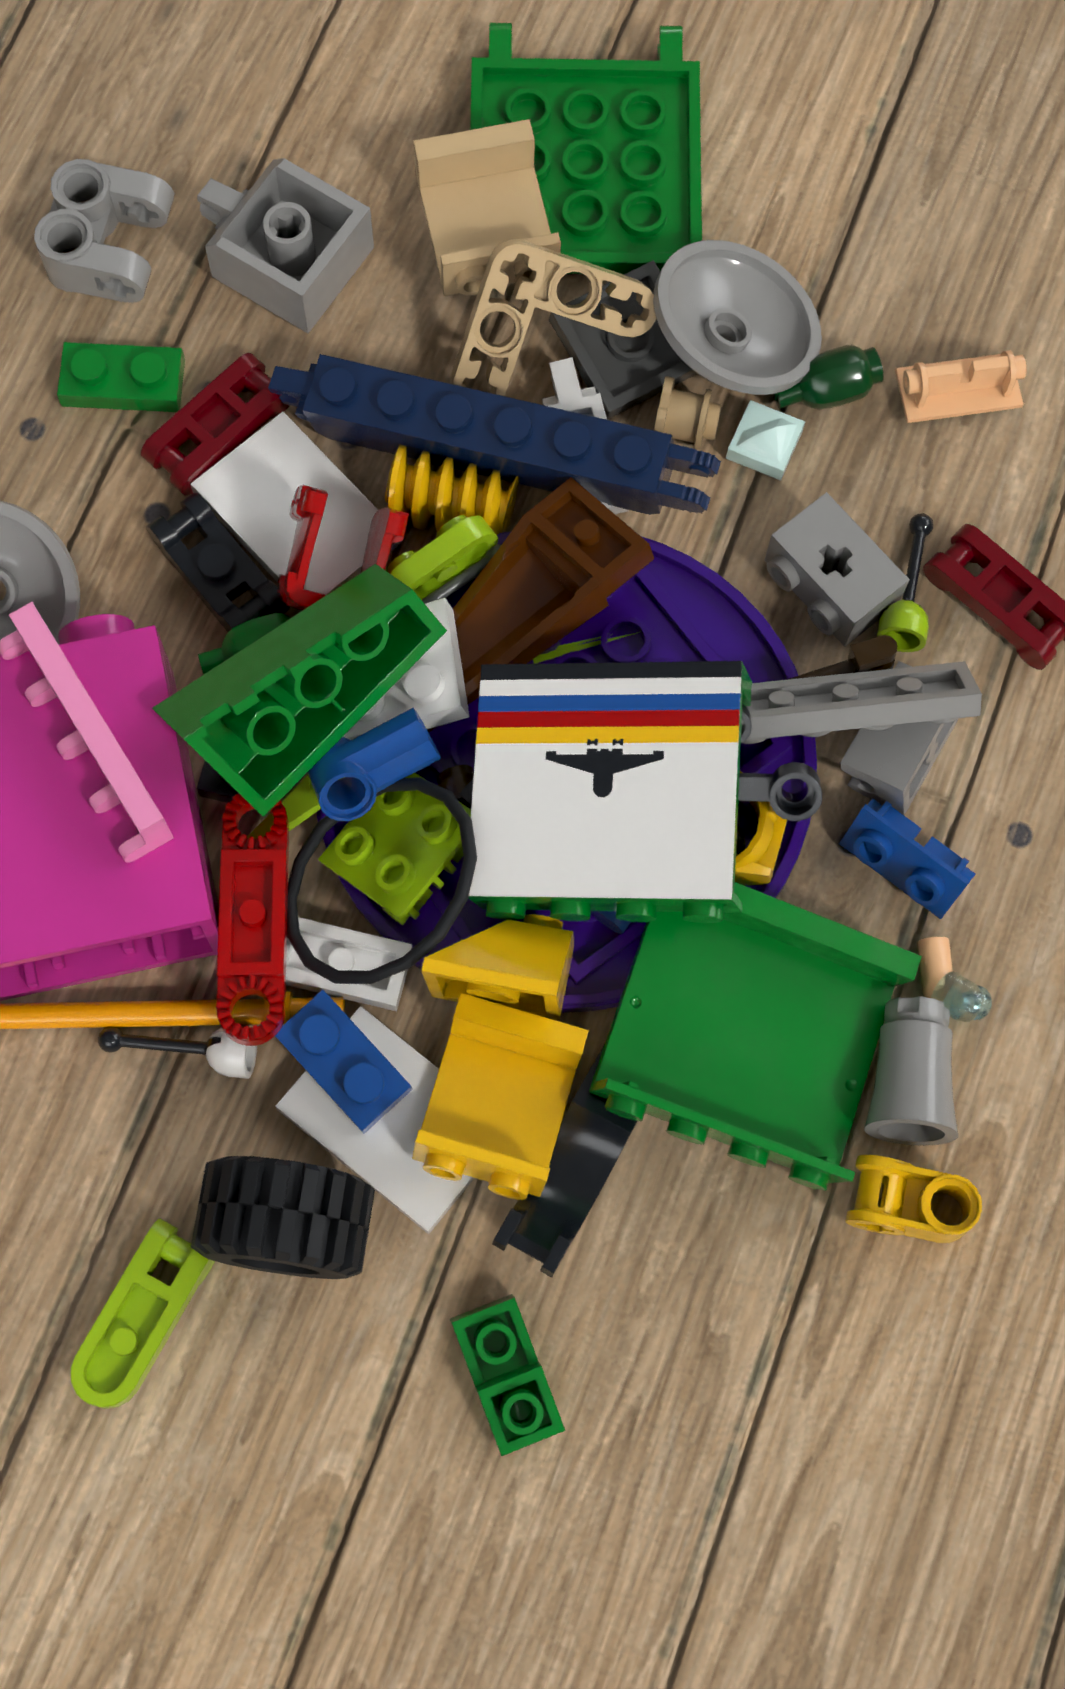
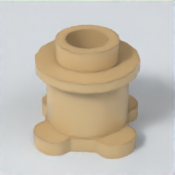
[654,376,722,450]

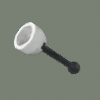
[98,1025,257,1079]

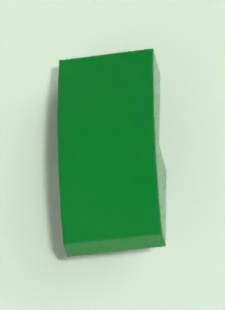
[450,1294,566,1457]

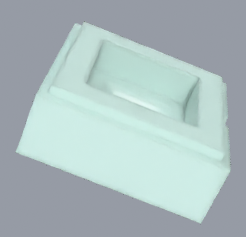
[726,400,805,480]

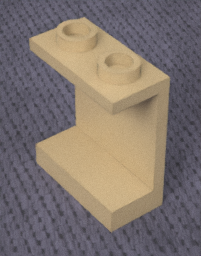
[413,119,561,296]

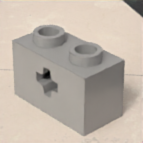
[764,492,910,647]

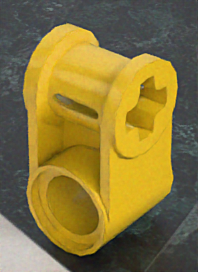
[845,1155,982,1243]

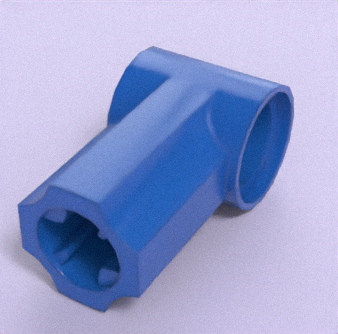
[308,707,441,821]

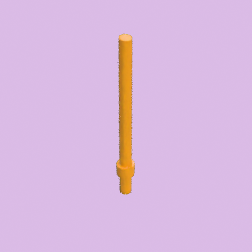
[0,992,345,1029]

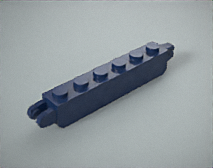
[268,354,721,515]

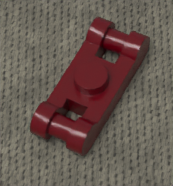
[141,353,290,496]
[923,524,1065,670]

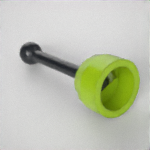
[877,513,934,652]

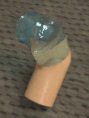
[917,937,992,1022]

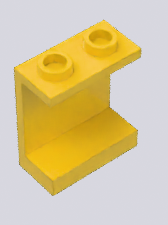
[412,993,589,1200]

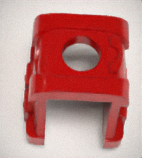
[278,485,409,611]

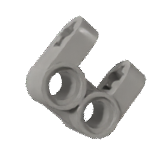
[34,159,175,303]

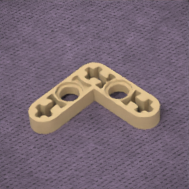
[450,239,657,396]

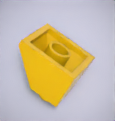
[421,914,574,1021]

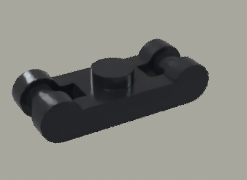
[146,492,290,632]

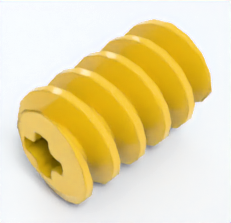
[385,444,519,535]

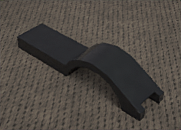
[492,1044,638,1278]

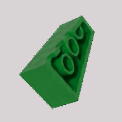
[152,564,447,817]

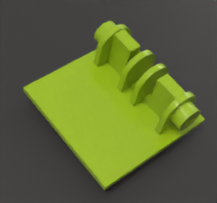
[318,773,471,926]

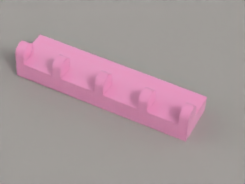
[0,602,174,863]

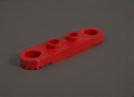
[216,794,289,1046]

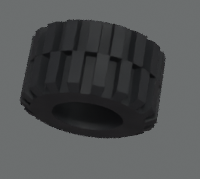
[191,1156,375,1279]

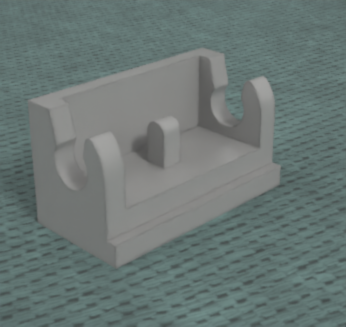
[840,661,959,815]

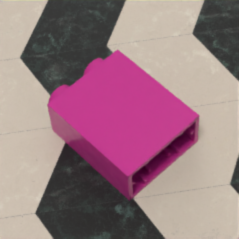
[0,614,219,1001]

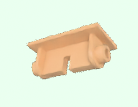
[895,350,1027,423]

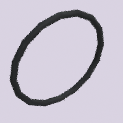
[287,777,477,984]

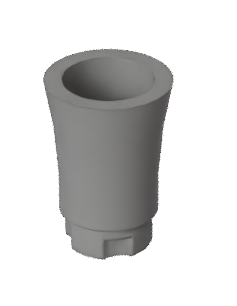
[864,997,959,1146]

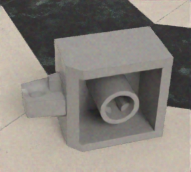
[197,158,374,334]

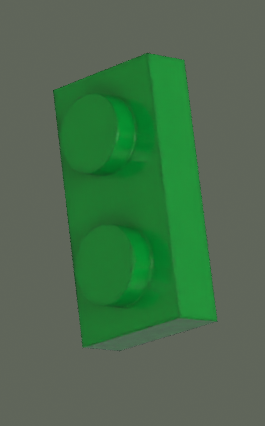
[57,342,185,412]

